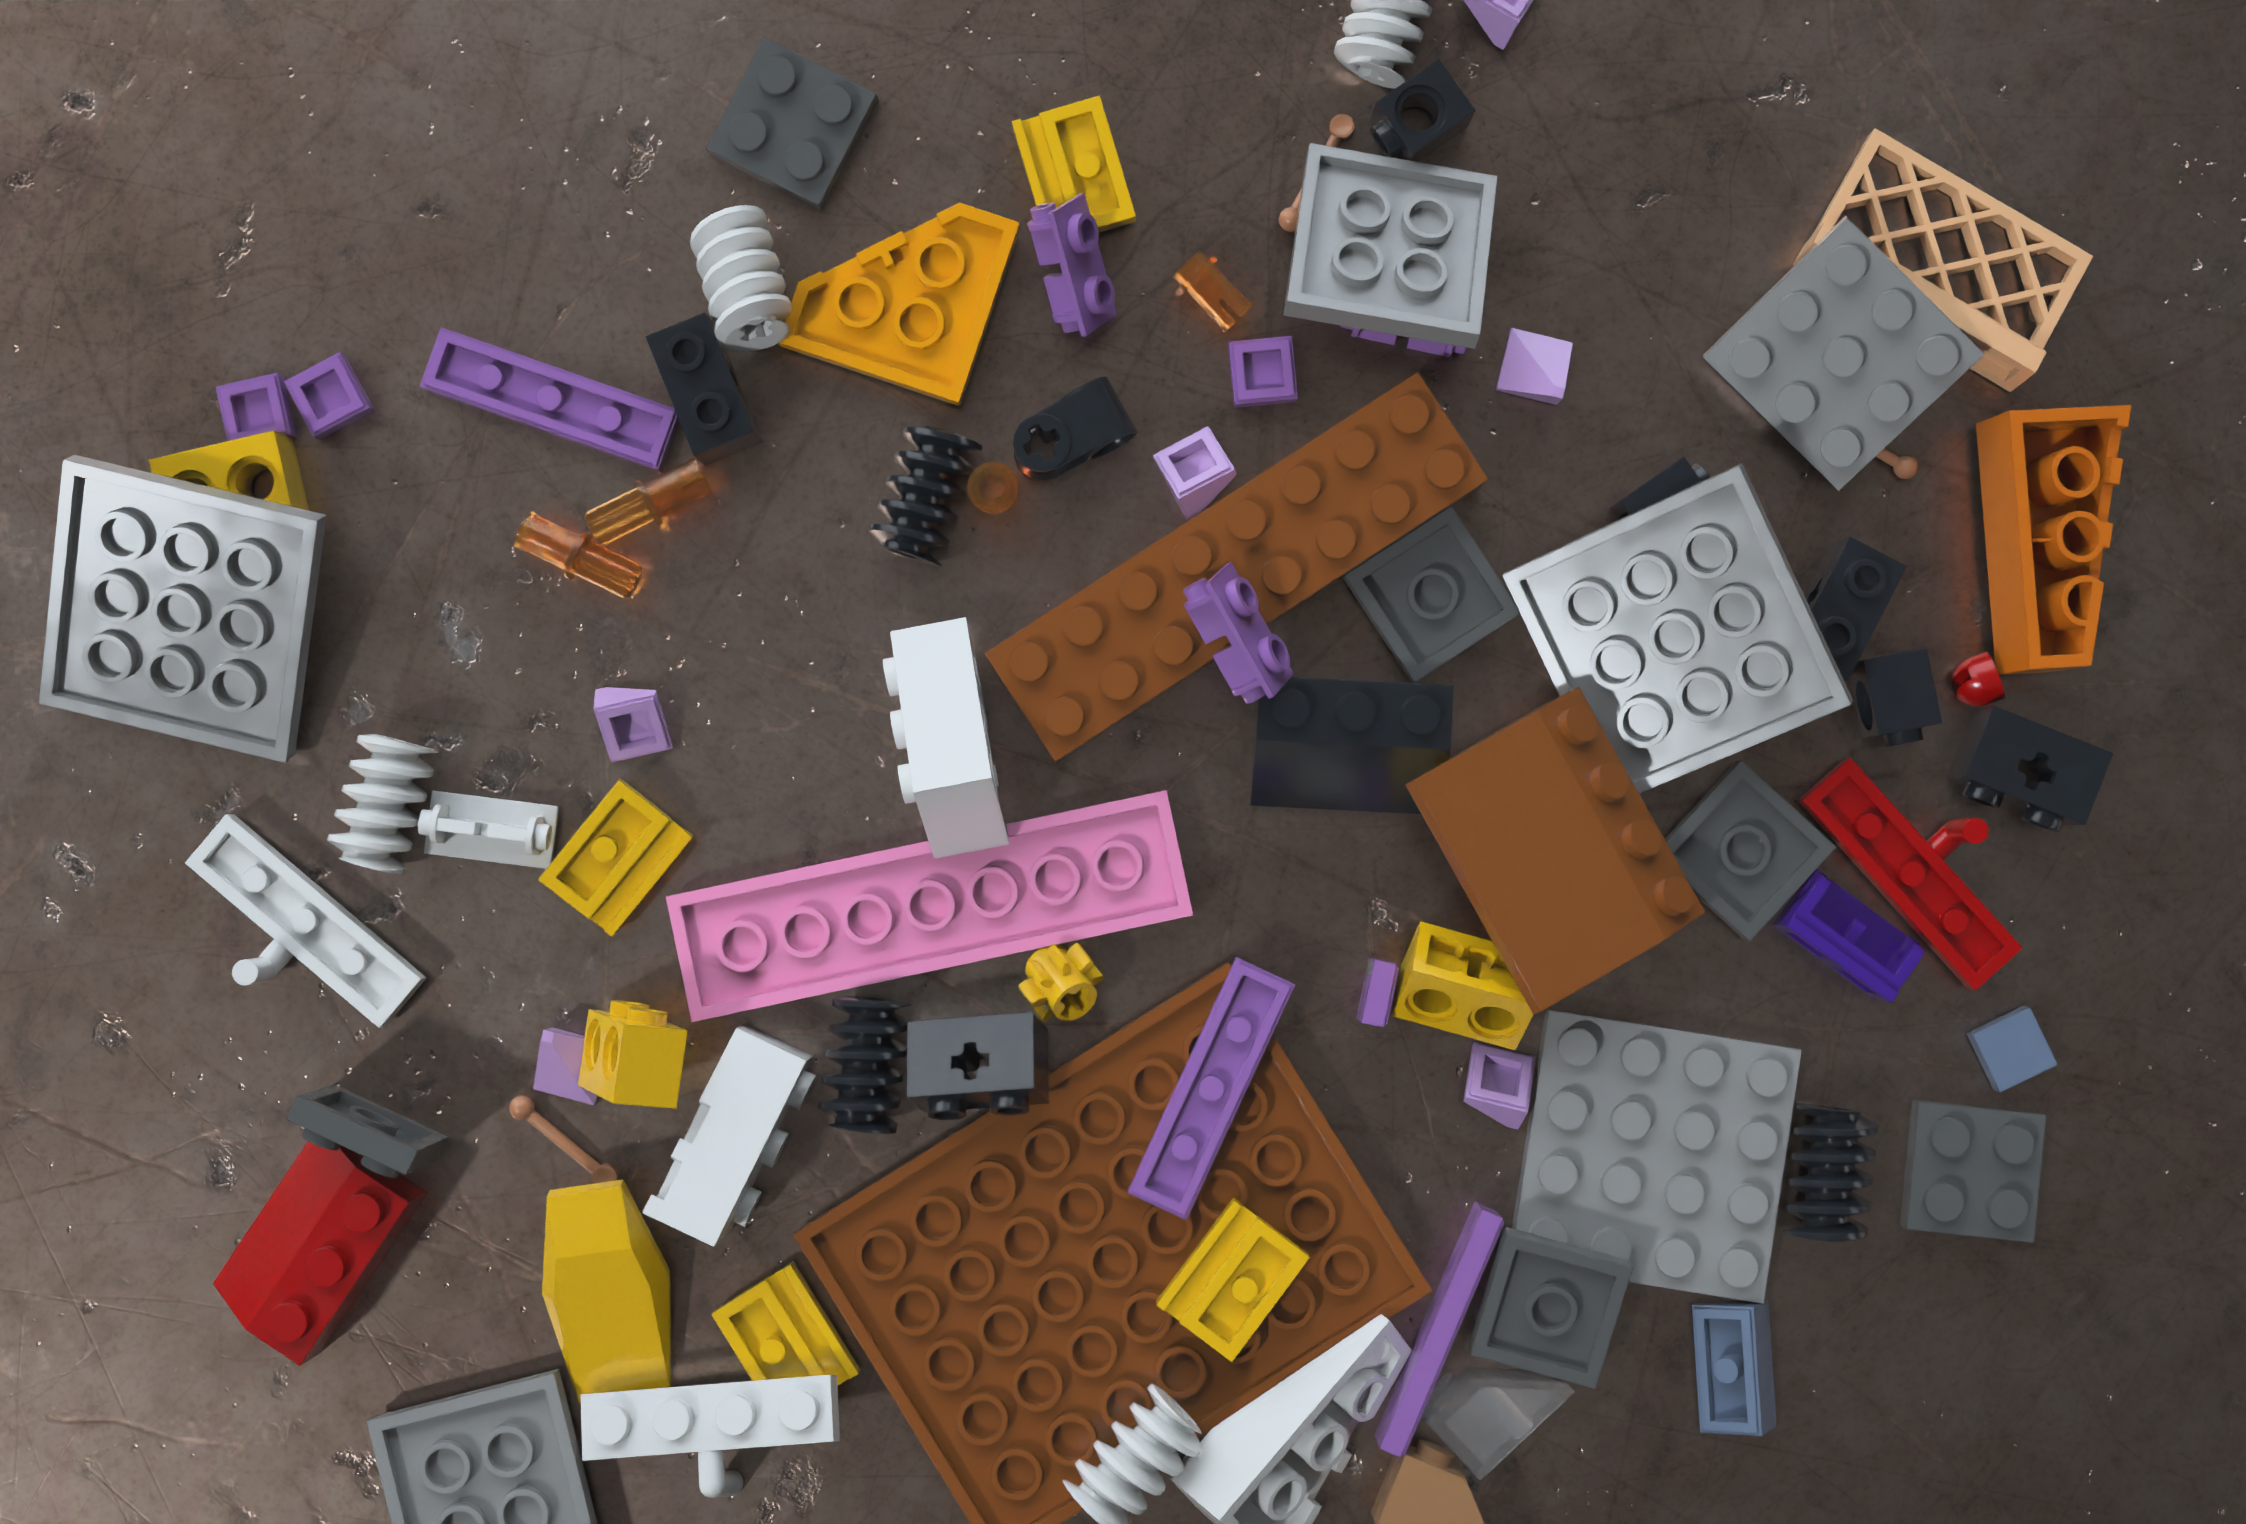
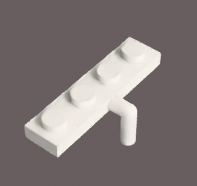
[185,814,427,1028]
[581,1375,840,1498]

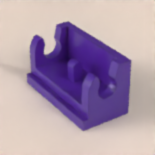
[1772,869,1925,1003]

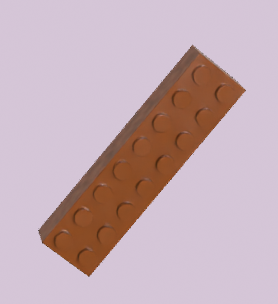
[984,372,1489,764]

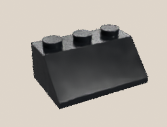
[1250,677,1454,814]

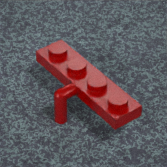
[1797,757,2023,991]

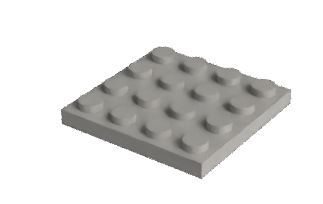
[39,455,327,763]
[1502,463,1853,793]
[1512,1009,1802,1304]

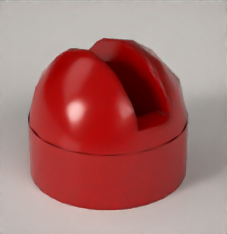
[1951,651,2005,707]

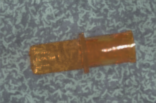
[585,457,713,545]
[514,511,642,598]

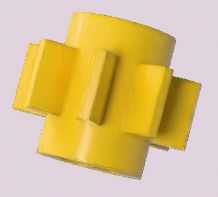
[1018,943,1103,1022]

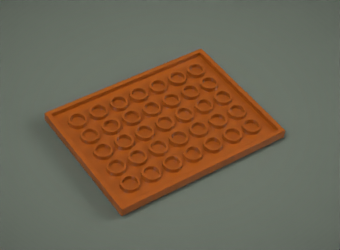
[792,962,1432,1524]

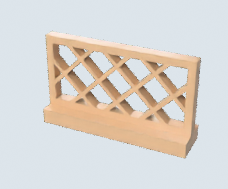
[1793,128,2093,392]

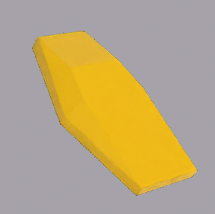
[542,1179,672,1403]

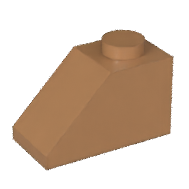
[1371,1440,1485,1524]

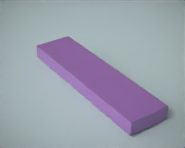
[420,327,680,472]
[1128,957,1295,1220]
[1374,1201,1504,1458]

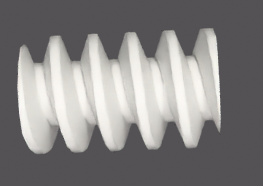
[1334,0,1433,89]
[690,205,793,352]
[327,734,439,875]
[1062,1383,1202,1524]

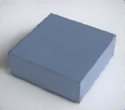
[1966,1006,2058,1092]

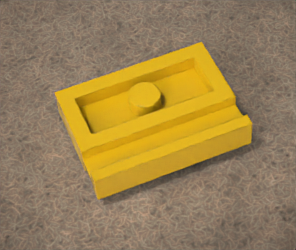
[1011,95,1136,233]
[538,778,693,937]
[1156,1197,1310,1362]
[711,1261,860,1385]

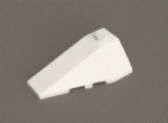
[1170,1314,1412,1524]

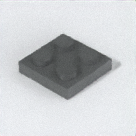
[706,37,879,211]
[1343,506,1520,683]
[1665,760,1836,941]
[286,1084,449,1178]
[1900,1099,2046,1243]
[1468,1226,1633,1389]

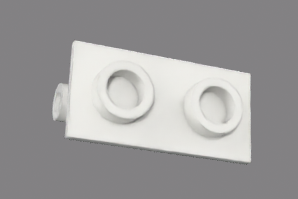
[418,790,559,869]

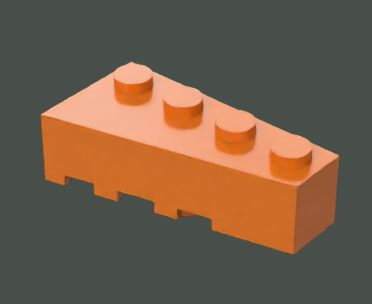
[1976,405,2132,675]

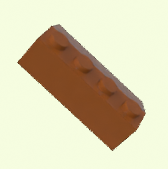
[1405,687,1705,1014]

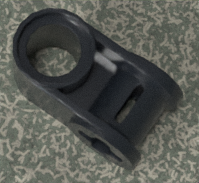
[1013,376,1138,482]

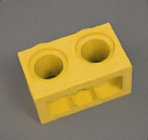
[149,430,309,511]
[1392,921,1534,1050]
[578,1000,688,1109]

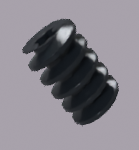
[868,426,983,567]
[818,996,912,1134]
[1783,1103,1879,1242]

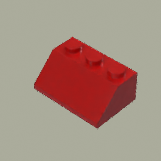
[213,1142,428,1366]

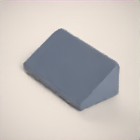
[1692,1300,1776,1436]

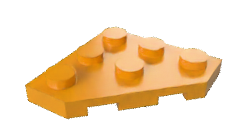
[779,202,1021,406]

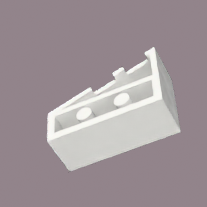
[883,617,1010,859]
[642,1024,816,1247]

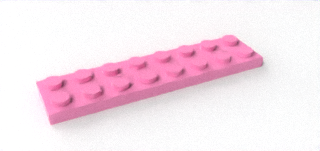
[666,790,1193,1022]

